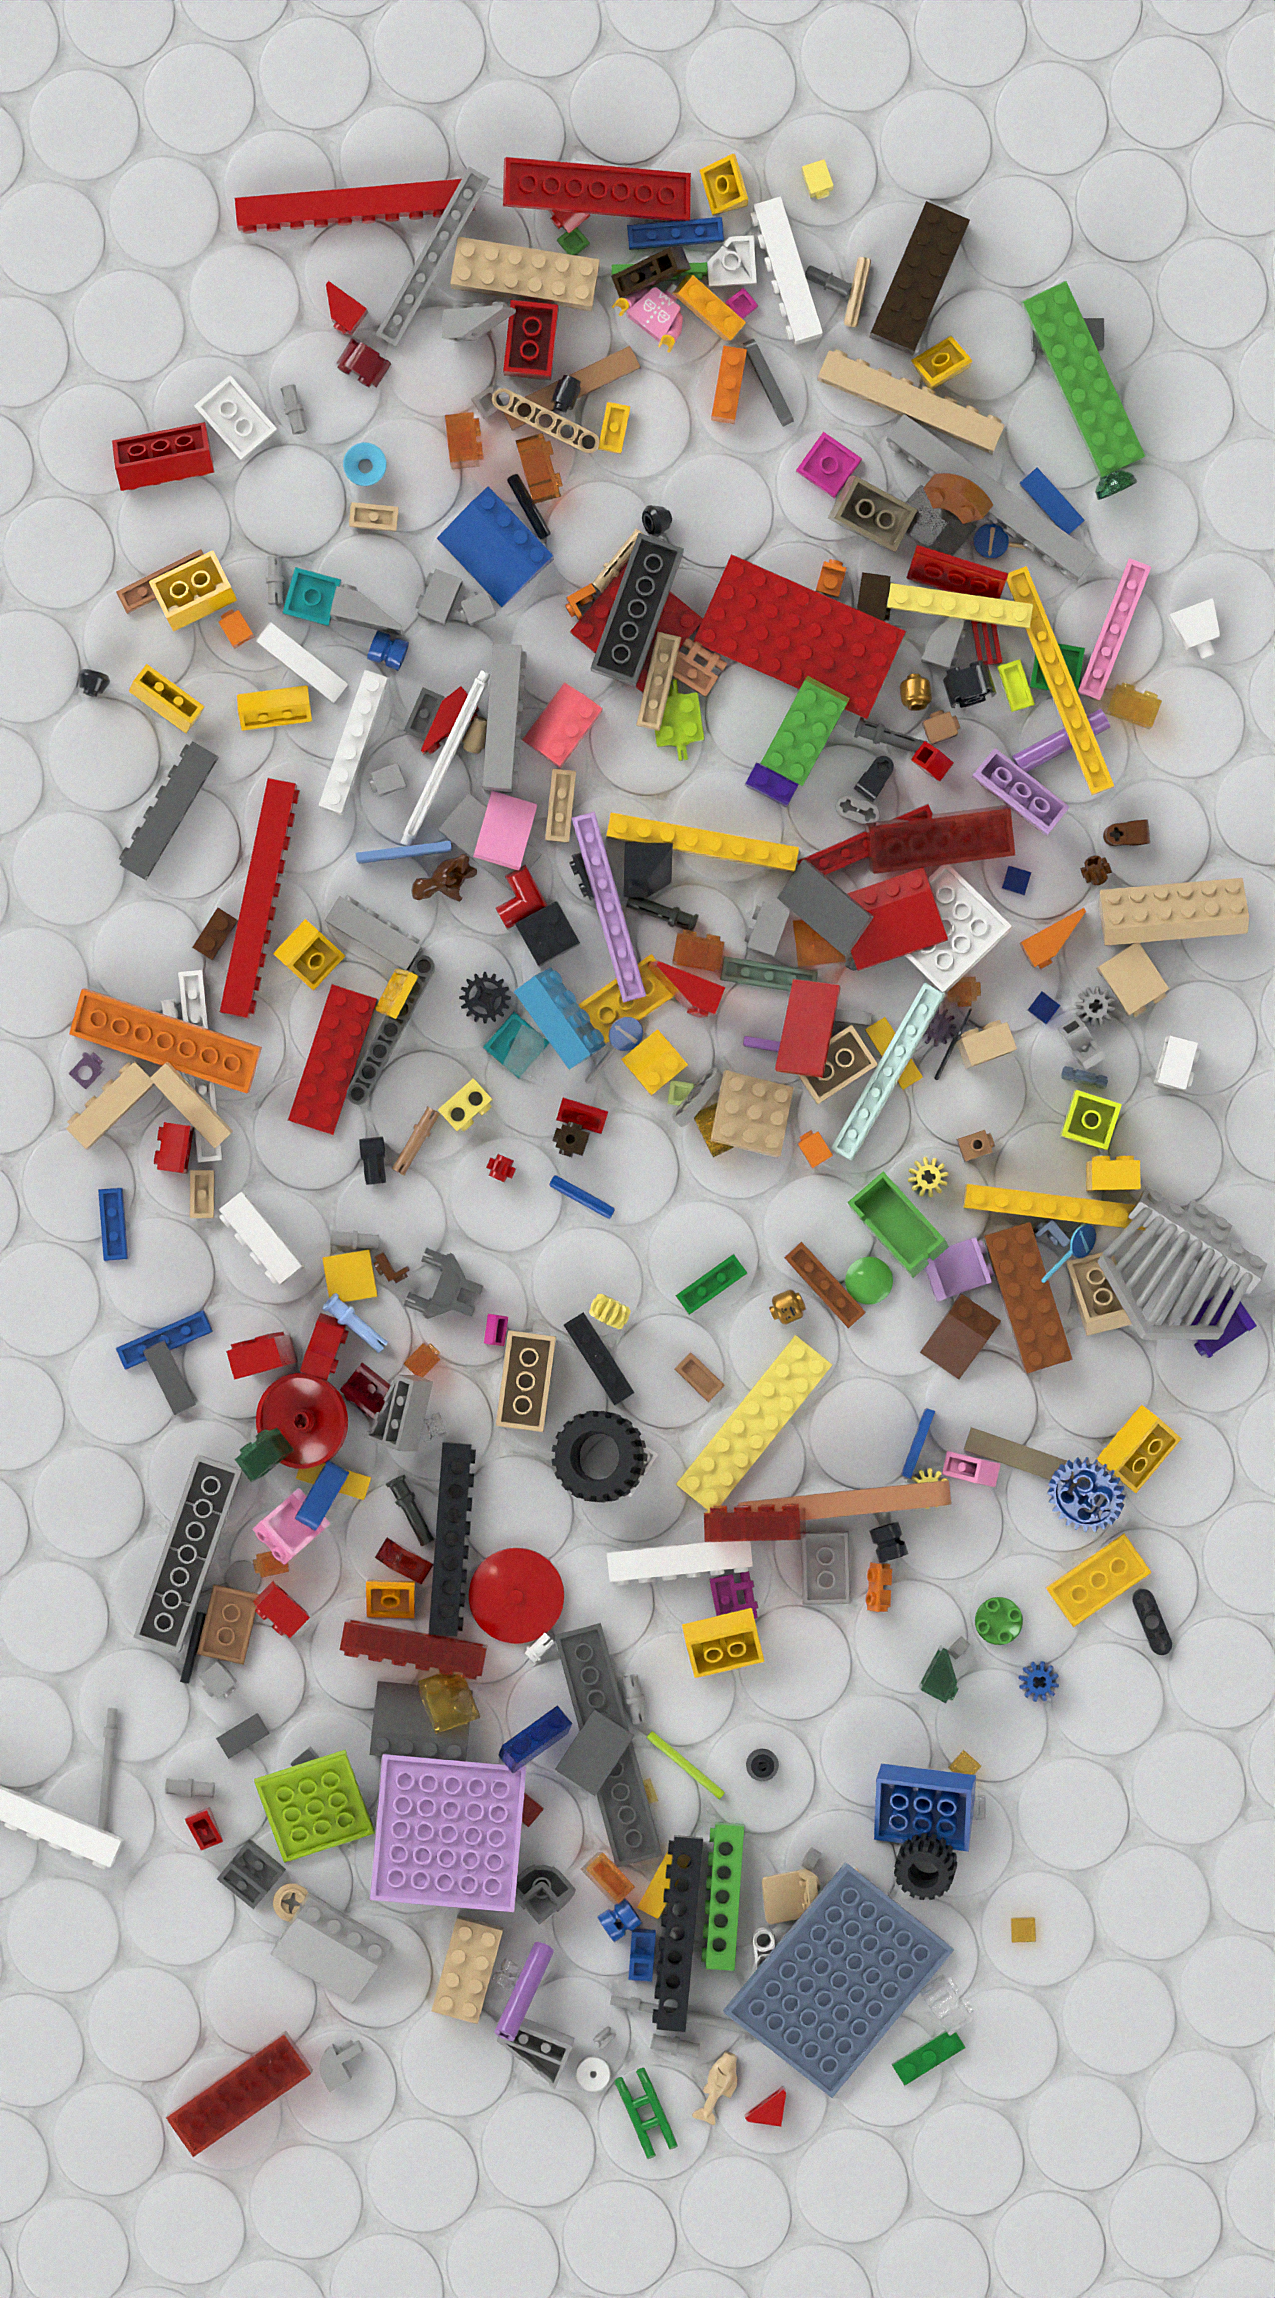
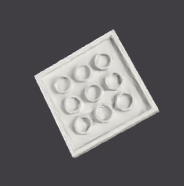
[904,862,1013,994]

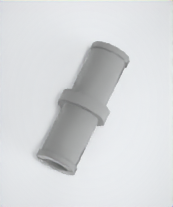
[280,384,307,435]
[266,555,285,605]
[330,1230,379,1250]
[623,1674,648,1724]
[165,1778,215,1798]
[650,2033,700,2058]

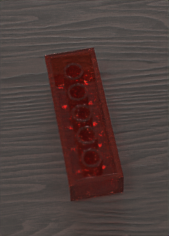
[865,805,1016,874]
[339,1619,488,1680]
[166,2031,313,2157]

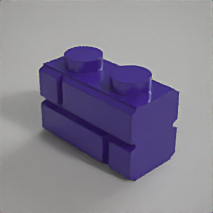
[745,762,799,807]

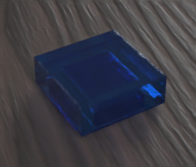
[1001,865,1031,895]
[1027,991,1061,1025]

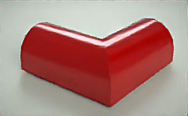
[495,865,548,930]

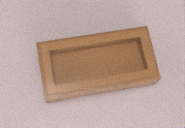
[674,1352,725,1403]

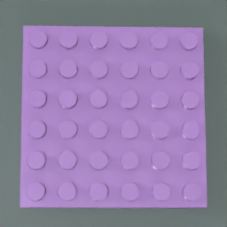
[369,1754,526,1912]

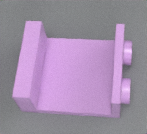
[925,1237,994,1302]

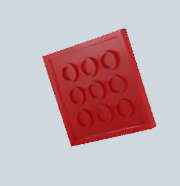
[570,563,703,693]

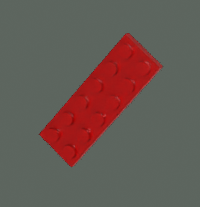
[288,984,377,1135]

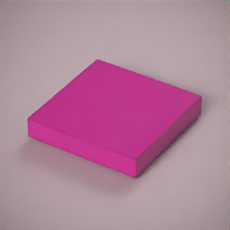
[796,431,862,499]

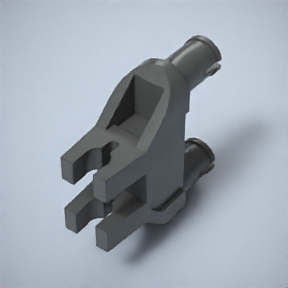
[404,1247,483,1319]

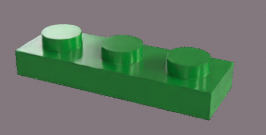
[675,1254,747,1315]
[892,2026,966,2086]

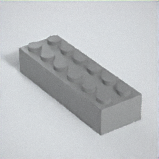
[483,643,527,793]

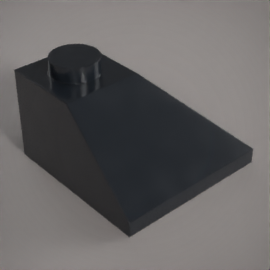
[623,842,673,898]

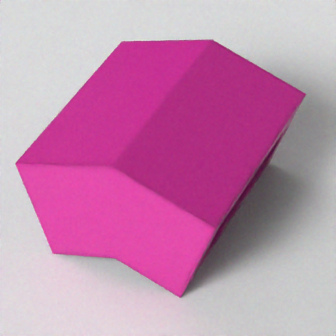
[484,1314,508,1346]

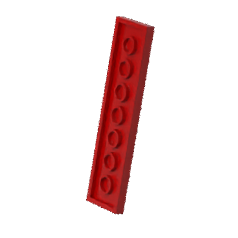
[503,157,691,221]

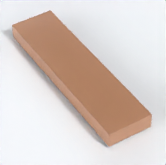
[116,549,204,614]

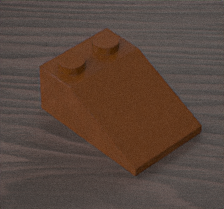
[920,1293,1001,1379]

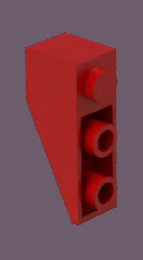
[421,686,479,755]

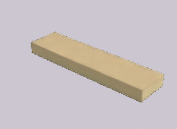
[636,632,681,731]
[149,1061,233,1149]

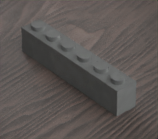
[119,741,219,881]

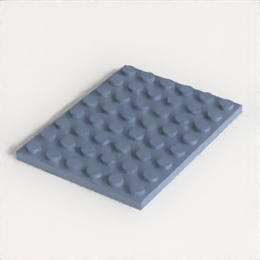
[723,1862,954,2098]

